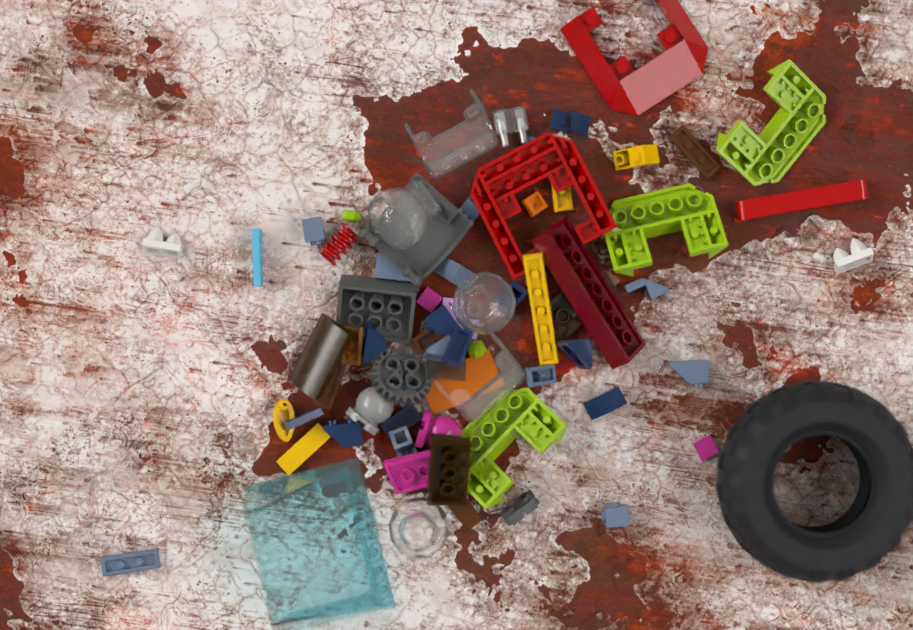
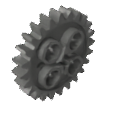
[370,347,433,406]

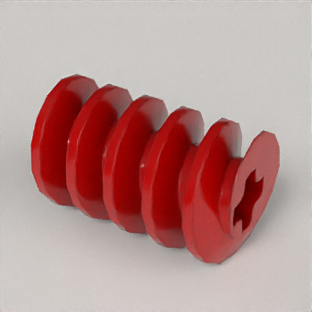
[319,223,359,266]

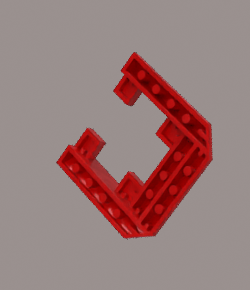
[560,0,708,116]
[470,132,617,280]

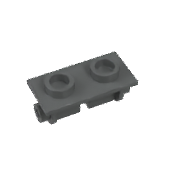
[500,490,540,526]

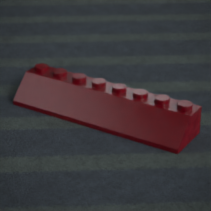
[531,216,646,369]

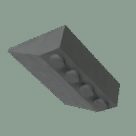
[336,274,418,344]

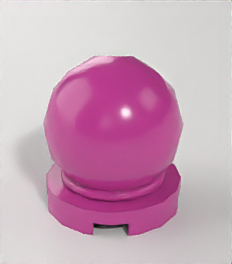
[415,410,462,448]

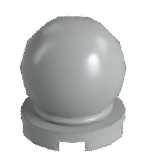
[346,386,394,436]

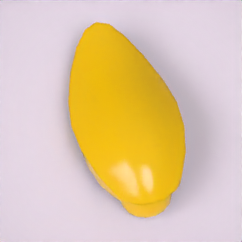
[273,399,295,442]

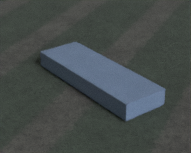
[100,548,161,577]

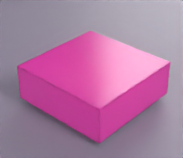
[416,287,443,313]
[692,435,719,461]

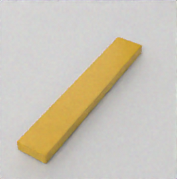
[523,252,559,366]

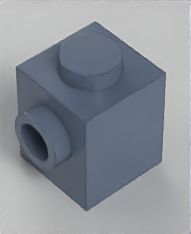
[302,216,326,246]
[601,502,630,528]

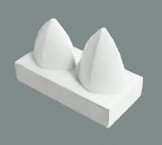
[142,226,183,259]
[833,238,874,274]

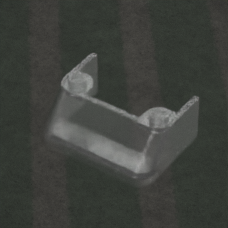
[404,89,498,178]
[433,332,526,422]

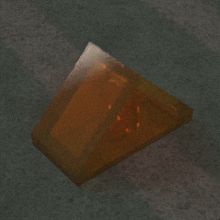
[341,325,363,366]

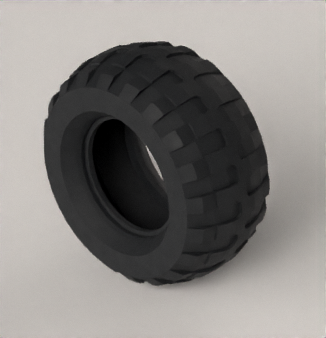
[716,381,913,583]

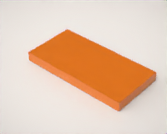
[426,349,504,415]

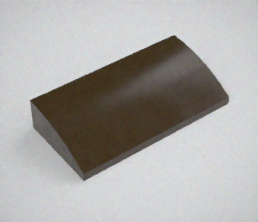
[549,271,617,340]
[289,313,354,400]
[426,433,471,506]

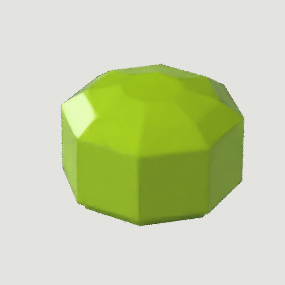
[342,209,361,223]
[467,340,486,359]

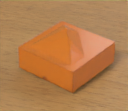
[521,191,548,217]

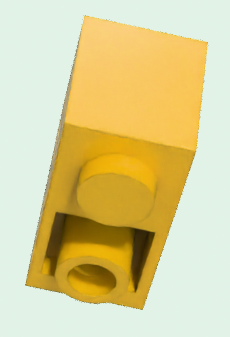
[613,144,660,171]

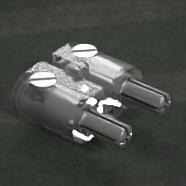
[492,106,529,147]

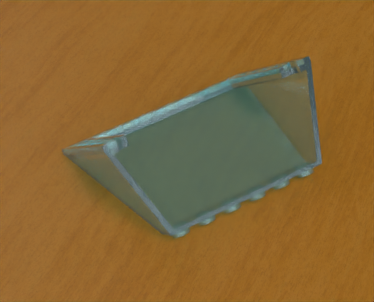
[244,457,396,630]

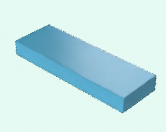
[252,228,263,287]

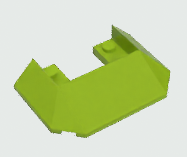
[716,60,826,186]
[604,183,728,277]
[462,388,568,510]

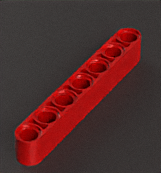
[735,180,869,221]

